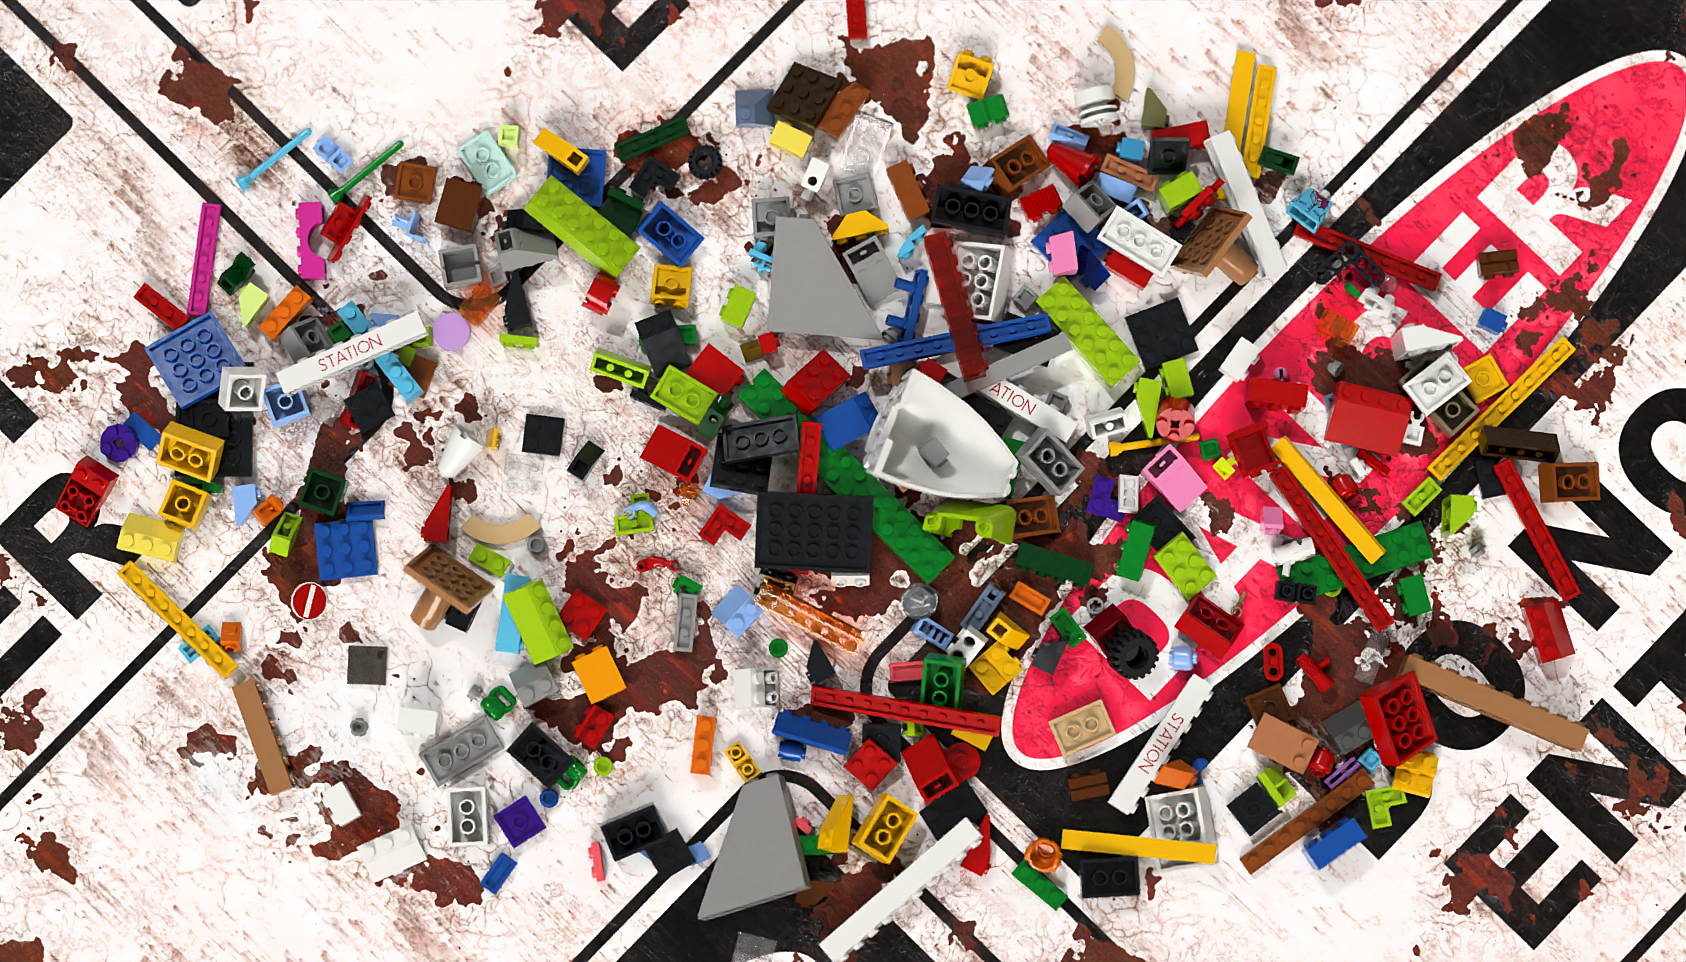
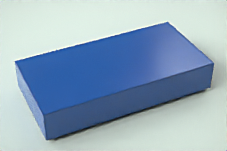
[123,412,162,451]
[346,500,386,521]
[480,852,518,895]

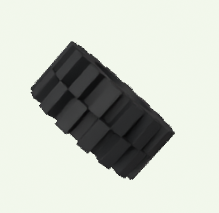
[688,144,722,180]

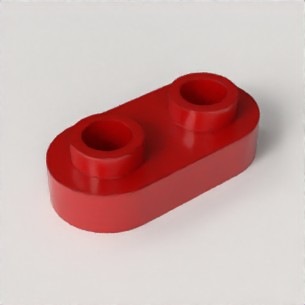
[1263,643,1284,681]

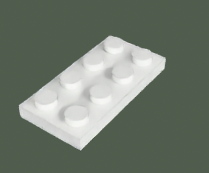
[1097,205,1182,278]

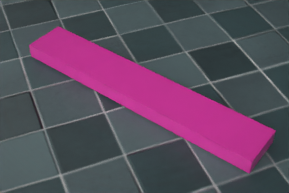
[187,202,222,317]

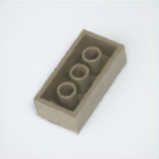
[1396,355,1480,439]

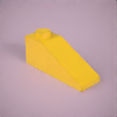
[817,794,854,853]

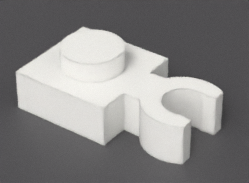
[1402,411,1425,447]

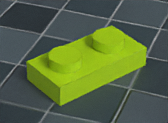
[499,333,539,350]
[1401,476,1442,517]
[468,542,512,578]

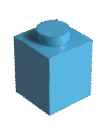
[1116,137,1145,163]

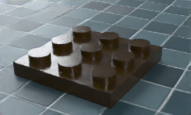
[767,62,844,130]

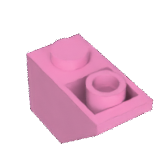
[1260,506,1284,535]

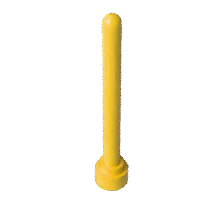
[1108,433,1200,457]

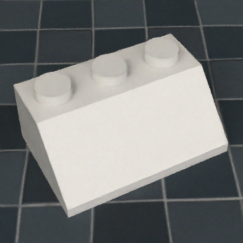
[357,823,428,883]

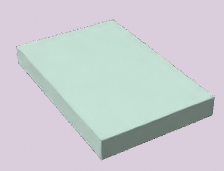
[456,129,519,197]

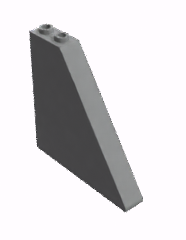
[767,212,882,340]
[698,772,812,921]

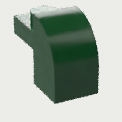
[217,252,256,296]

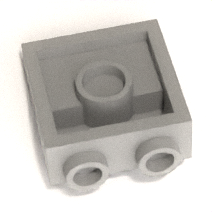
[751,196,790,242]

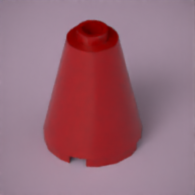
[1046,142,1101,189]

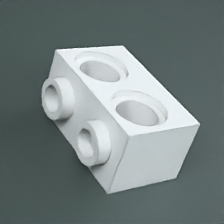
[945,625,988,668]

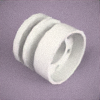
[1074,85,1119,128]

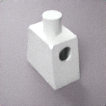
[801,157,832,202]

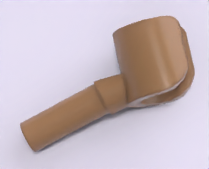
[1230,591,1247,617]

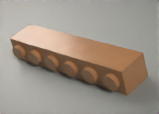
[231,679,296,796]

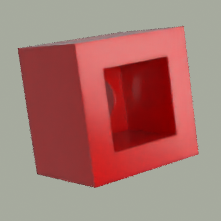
[758,332,781,356]

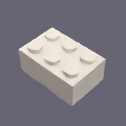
[446,786,490,847]

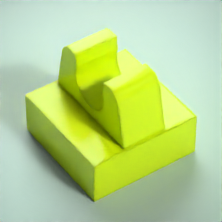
[1212,456,1237,480]

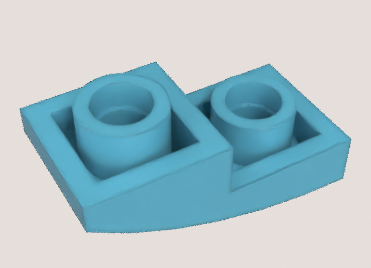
[897,225,927,260]

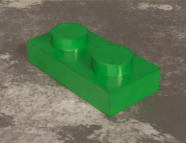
[1049,607,1087,649]

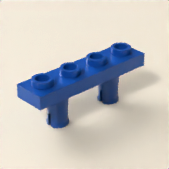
[885,269,929,342]

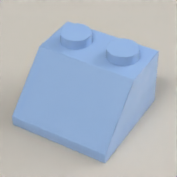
[711,585,765,639]

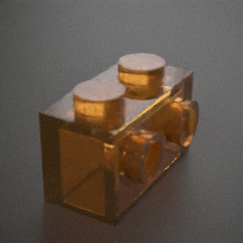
[459,282,502,328]

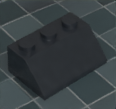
[600,801,669,862]

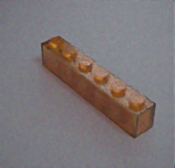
[753,579,866,657]

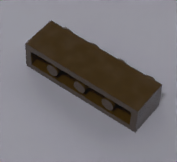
[1478,425,1560,463]

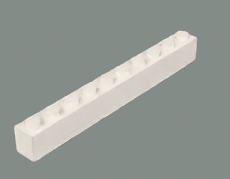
[819,817,983,962]

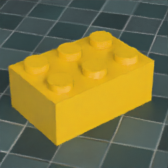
[156,421,225,483]
[851,793,919,864]

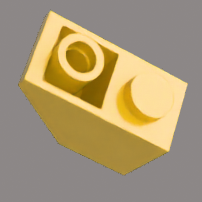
[986,611,1030,650]

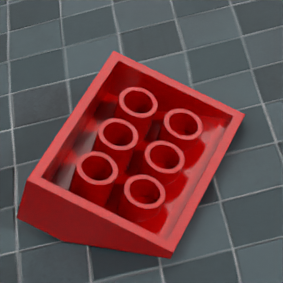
[1324,381,1413,457]
[1359,671,1438,767]

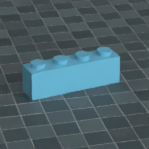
[495,574,530,654]

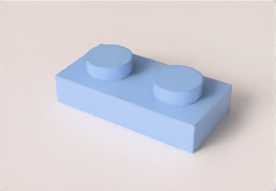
[1048,122,1090,151]

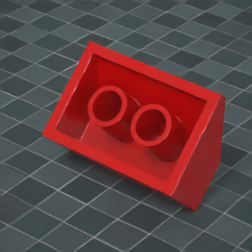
[1174,592,1245,660]
[1521,599,1576,665]

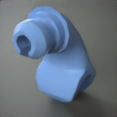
[623,501,659,520]

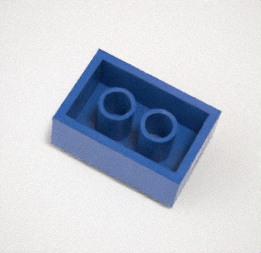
[1301,817,1367,870]

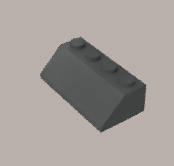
[1321,700,1373,756]

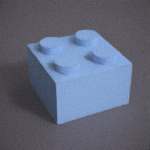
[264,383,313,428]

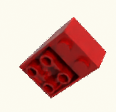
[640,424,708,485]
[55,455,120,528]
[901,732,963,804]

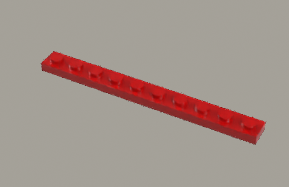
[1269,464,1395,633]
[810,684,1001,737]

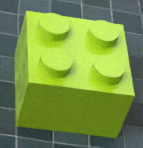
[1156,171,1203,215]

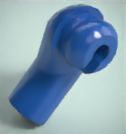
[1191,758,1208,786]

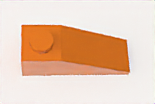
[1154,759,1199,790]

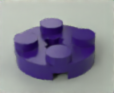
[100,424,139,462]

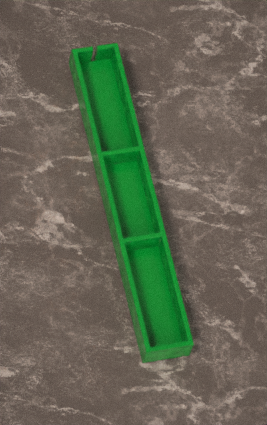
[737,368,955,586]

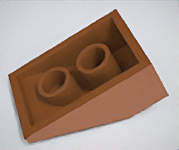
[982,134,1051,197]
[1538,462,1601,503]
[996,495,1061,540]

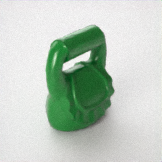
[480,685,516,721]
[557,755,588,791]

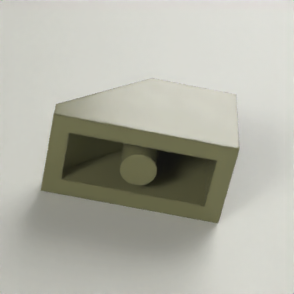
[1140,88,1170,130]

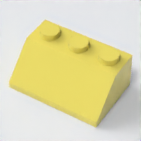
[116,512,186,563]

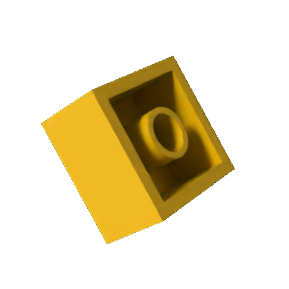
[158,479,212,532]

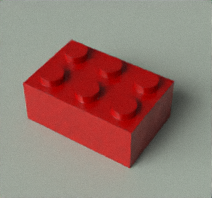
[781,349,851,418]
[1244,377,1309,415]

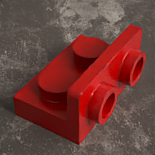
[573,704,615,749]

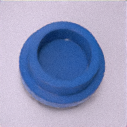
[539,788,559,808]

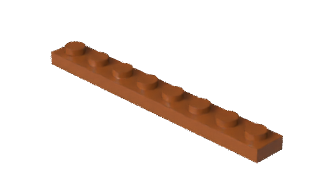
[1239,768,1375,875]

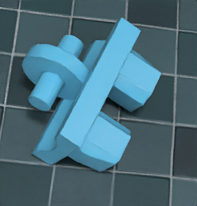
[748,241,773,275]

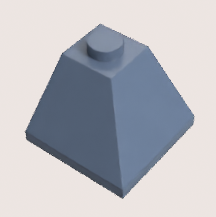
[735,89,774,128]

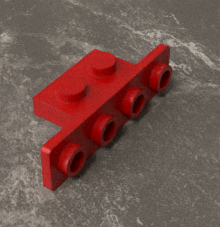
[320,195,372,263]

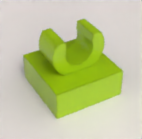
[901,721,924,736]

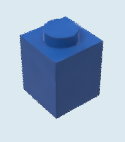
[1476,307,1508,336]

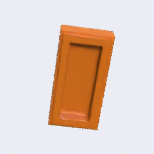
[1009,580,1051,617]

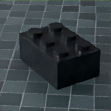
[1078,856,1140,899]

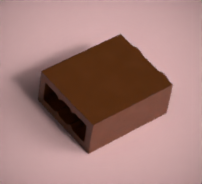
[434,176,487,233]

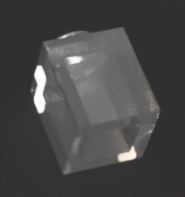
[313,396,343,428]

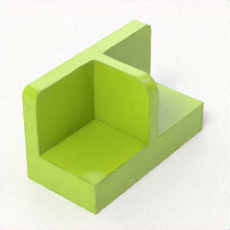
[1256,764,1296,808]

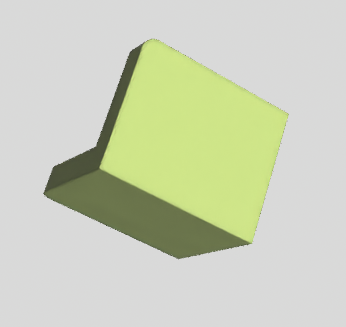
[498,124,521,149]

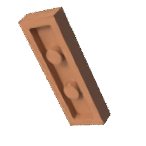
[1100,153,1160,194]

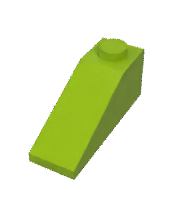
[1133,377,1163,439]

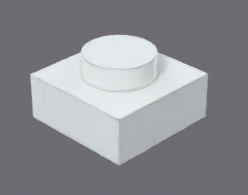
[1347,458,1367,479]

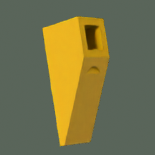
[533,128,590,176]

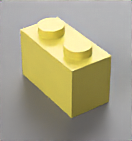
[769,120,813,160]

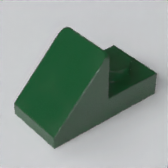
[1257,146,1300,176]

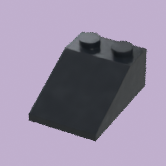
[635,309,692,379]
[506,721,575,789]

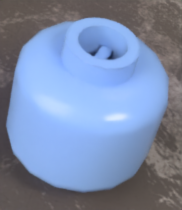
[1169,646,1198,671]

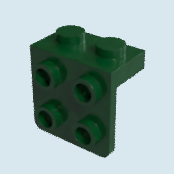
[600,187,646,238]

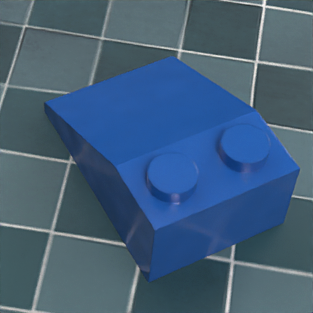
[635,201,705,268]
[813,391,878,452]

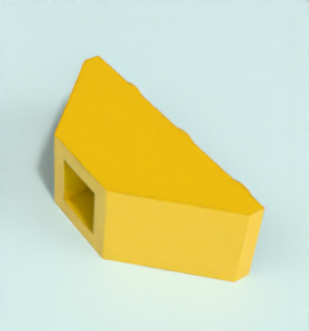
[832,210,889,245]

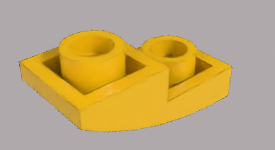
[723,740,763,784]

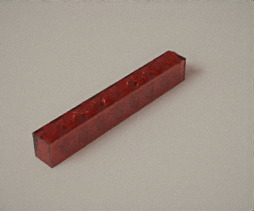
[924,231,989,382]

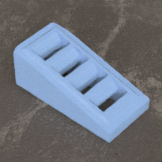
[910,617,955,651]

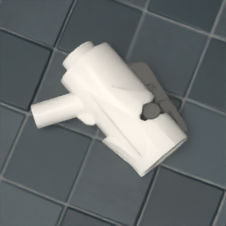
[1271,537,1316,577]

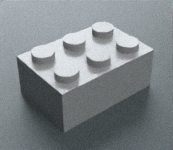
[1014,428,1085,496]

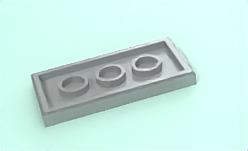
[418,715,505,787]

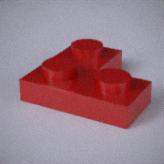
[698,504,752,546]

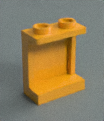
[572,644,627,705]

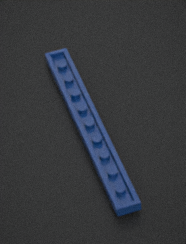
[860,313,1052,370]

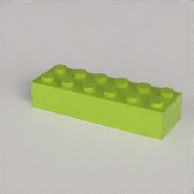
[523,175,641,280]
[1035,276,1141,389]

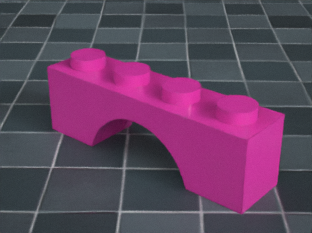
[295,202,327,281]

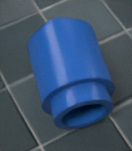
[778,740,807,762]

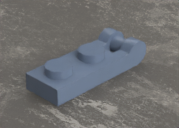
[960,582,1006,631]

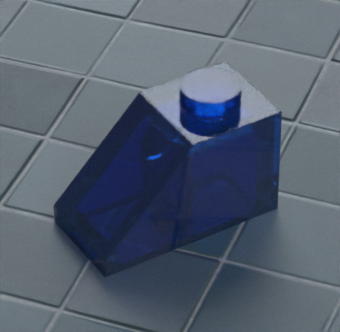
[1076,245,1111,291]

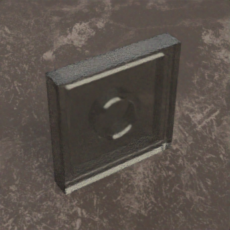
[347,645,388,685]

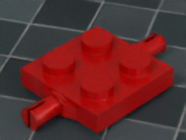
[1173,177,1225,229]

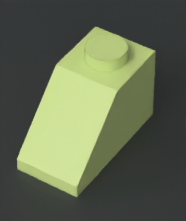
[239,282,271,328]

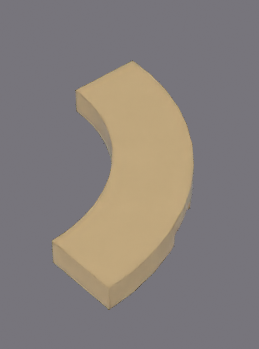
[1097,24,1135,102]
[460,513,541,545]

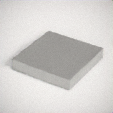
[833,172,878,218]

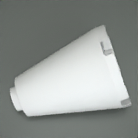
[437,424,487,479]

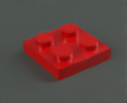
[559,588,608,642]
[843,737,898,792]

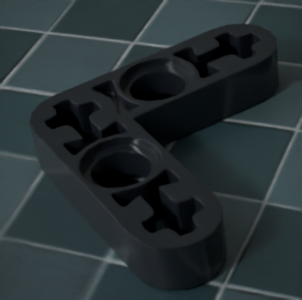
[1313,240,1385,286]

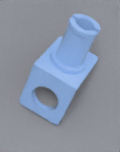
[392,211,431,245]

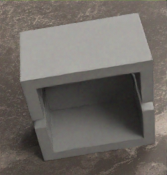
[438,243,484,291]

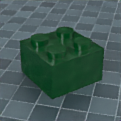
[297,468,350,518]

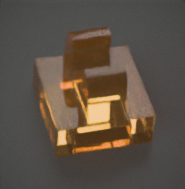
[678,484,700,507]

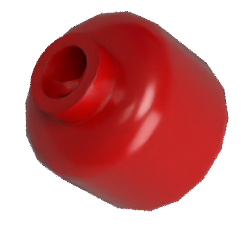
[1330,473,1358,502]
[1307,747,1335,777]

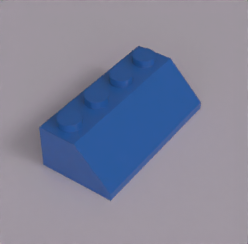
[771,709,852,756]

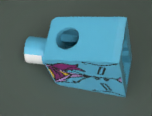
[1286,188,1332,234]

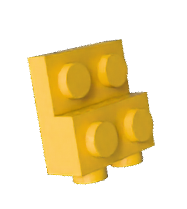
[946,49,995,100]
[650,264,693,310]
[968,641,1022,696]
[1391,752,1439,798]

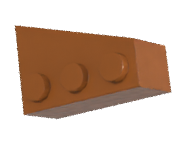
[817,81,871,142]

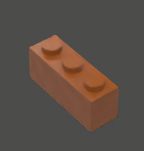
[886,159,932,223]

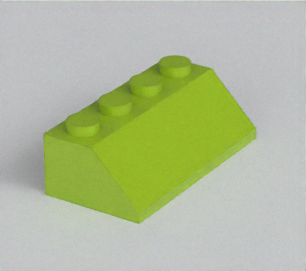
[502,578,574,665]

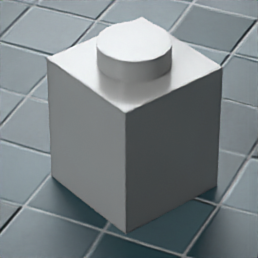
[918,437,950,468]

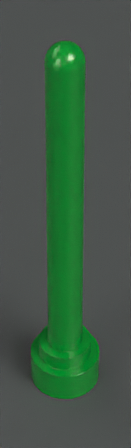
[327,140,404,205]

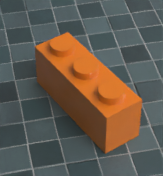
[258,285,314,343]
[690,715,717,776]

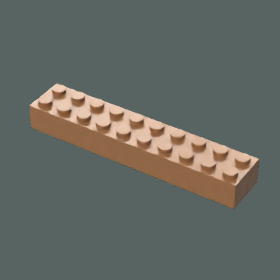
[1396,653,1590,752]

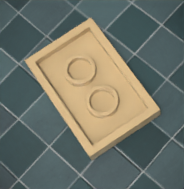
[1048,699,1116,757]

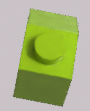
[269,511,303,557]

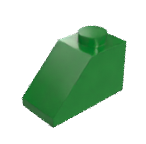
[799,835,838,855]

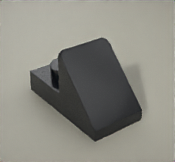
[630,382,667,413]

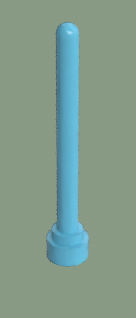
[235,128,312,192]

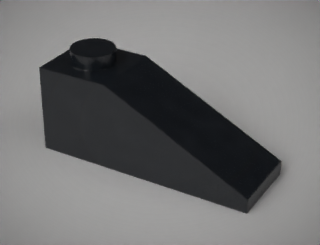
[502,269,533,331]

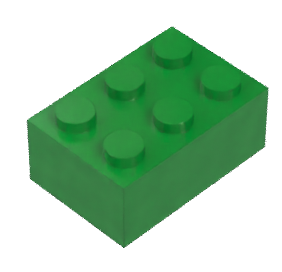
[920,652,967,710]

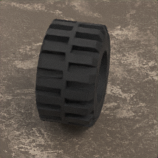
[1106,627,1159,680]

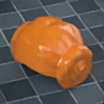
[1024,838,1063,873]

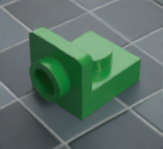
[672,575,703,594]

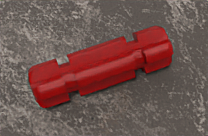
[1356,449,1390,477]

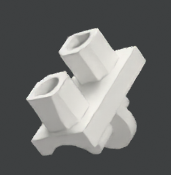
[1358,285,1395,318]

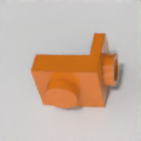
[251,494,285,527]
[220,622,242,653]

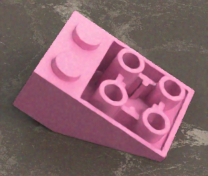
[1141,444,1208,513]

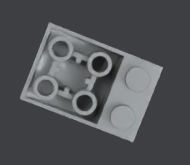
[494,228,559,272]
[842,235,900,306]

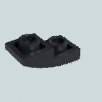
[1273,580,1317,605]

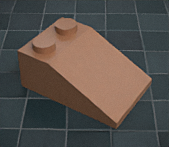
[1247,712,1320,774]

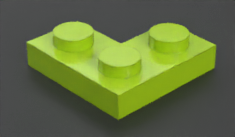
[614,492,654,536]
[1364,786,1407,829]

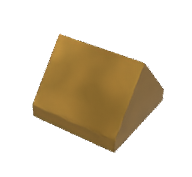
[739,339,764,363]

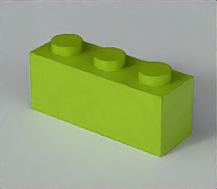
[589,347,652,389]

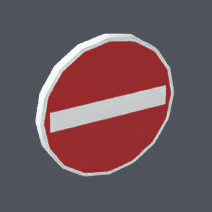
[291,582,327,620]

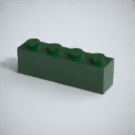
[1014,541,1095,590]

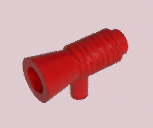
[1296,652,1336,694]

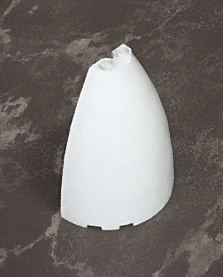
[863,368,1019,499]

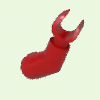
[636,555,679,573]

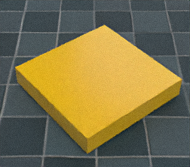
[1462,353,1509,405]

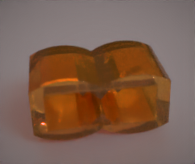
[1314,307,1360,348]

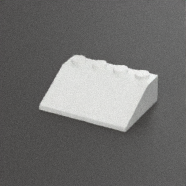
[940,240,1015,324]
[1390,323,1463,361]
[1144,786,1220,873]

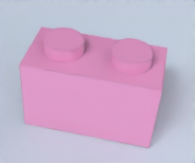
[1045,231,1078,277]

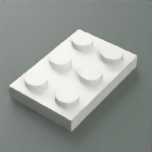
[1402,351,1472,417]

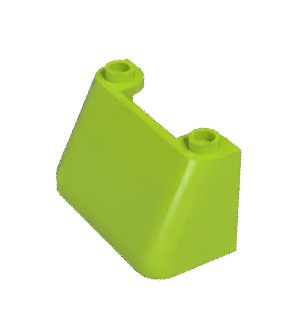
[922,499,1016,545]

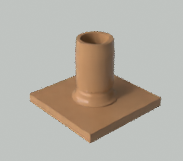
[1170,205,1258,286]
[402,543,495,630]

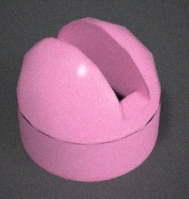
[1272,367,1288,381]

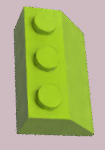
[1441,495,1478,538]

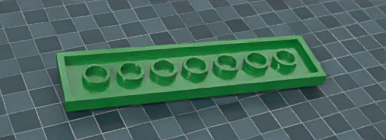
[1275,521,1434,606]

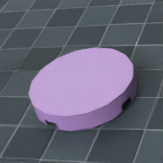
[433,313,471,351]

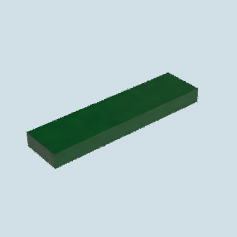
[614,116,691,164]

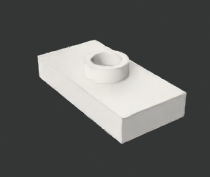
[1118,474,1139,514]

